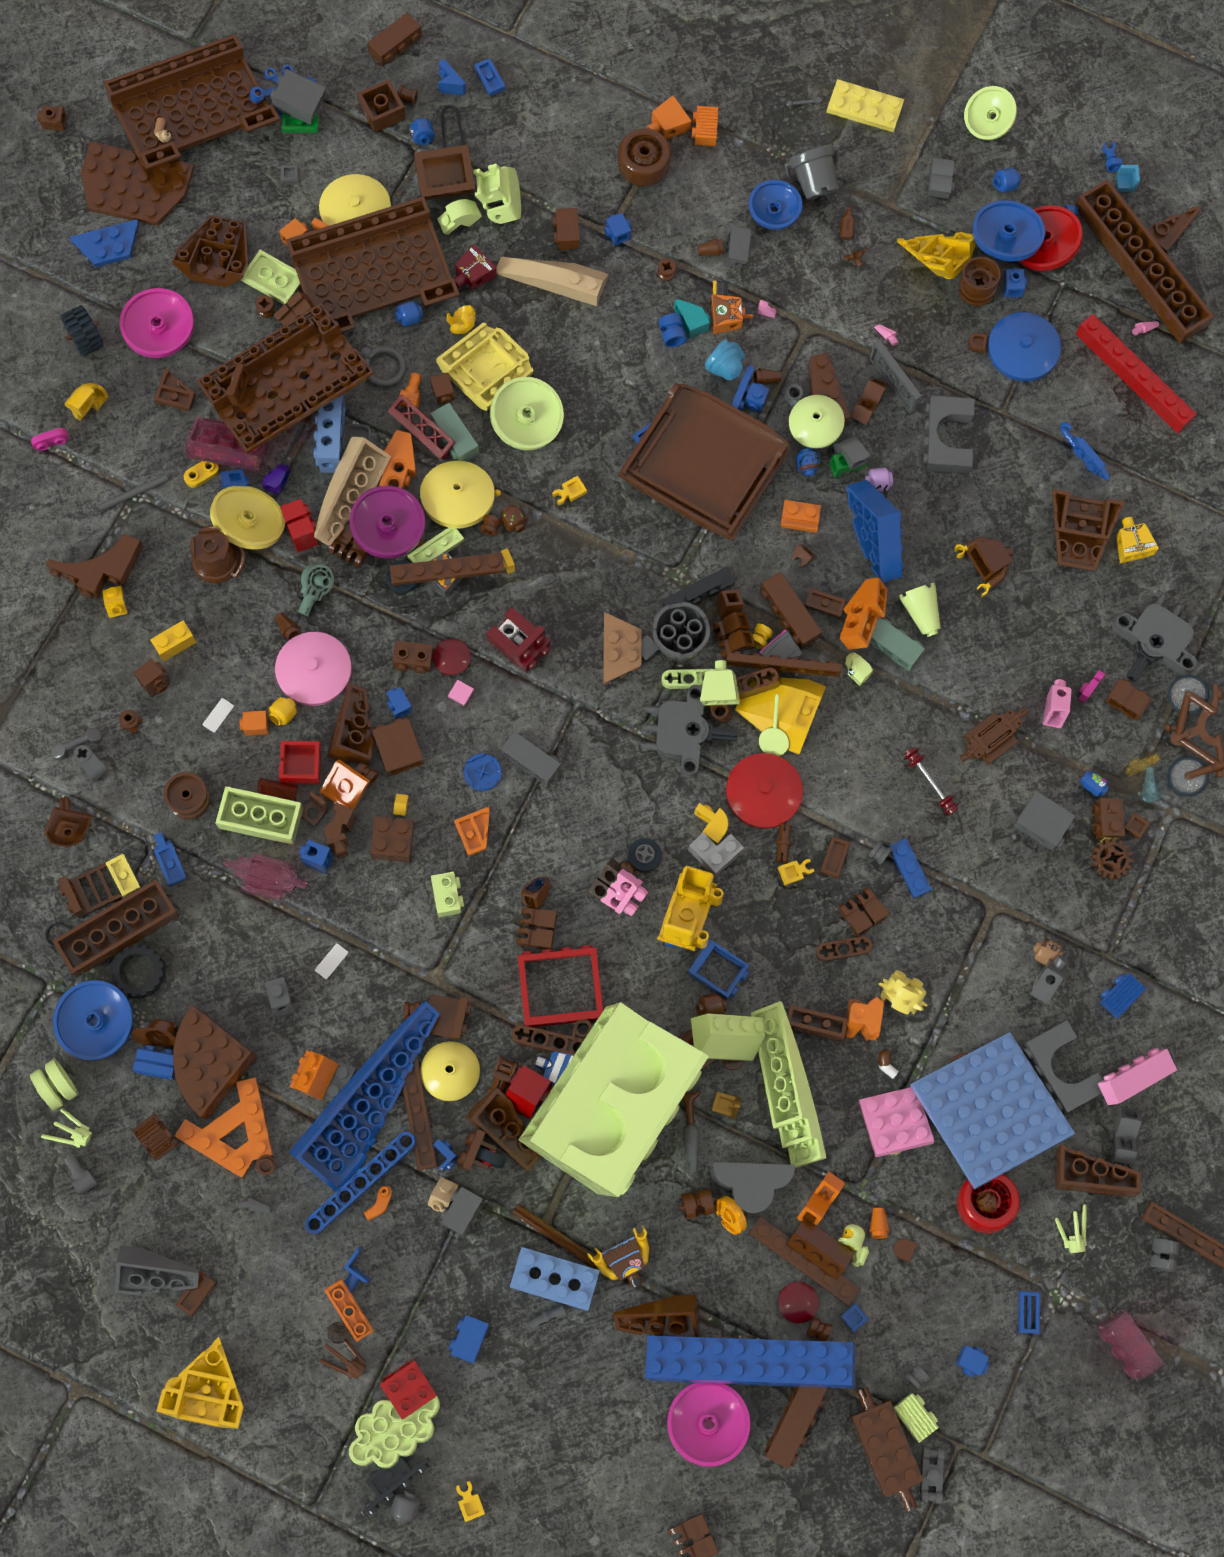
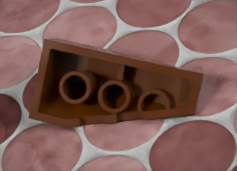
[327,683,374,763]

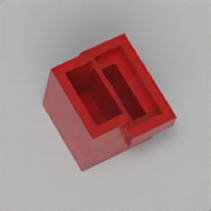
[506,1065,553,1119]

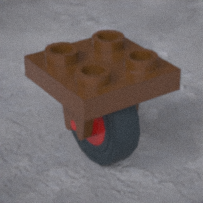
[457,1129,506,1171]

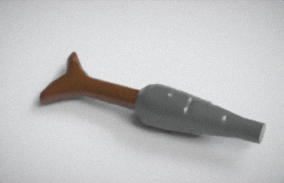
[682,1091,701,1174]

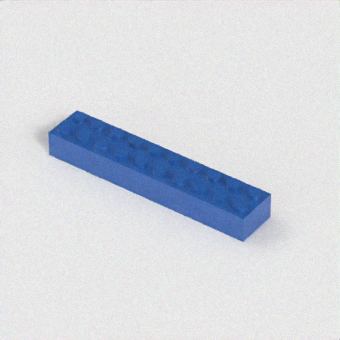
[645,1336,856,1389]

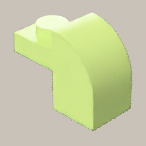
[437,199,482,235]

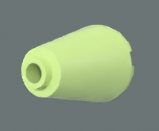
[899,583,941,637]

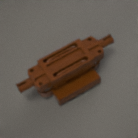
[959,707,1029,765]

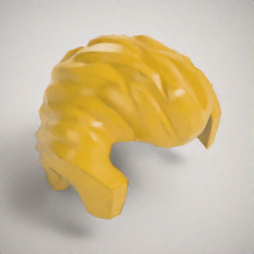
[447,305,476,334]

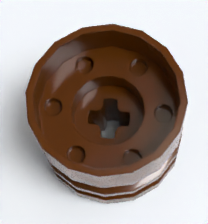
[959,257,1001,306]

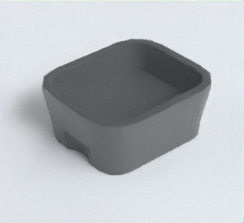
[342,424,371,452]

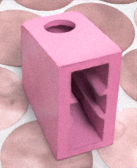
[1042,679,1071,728]

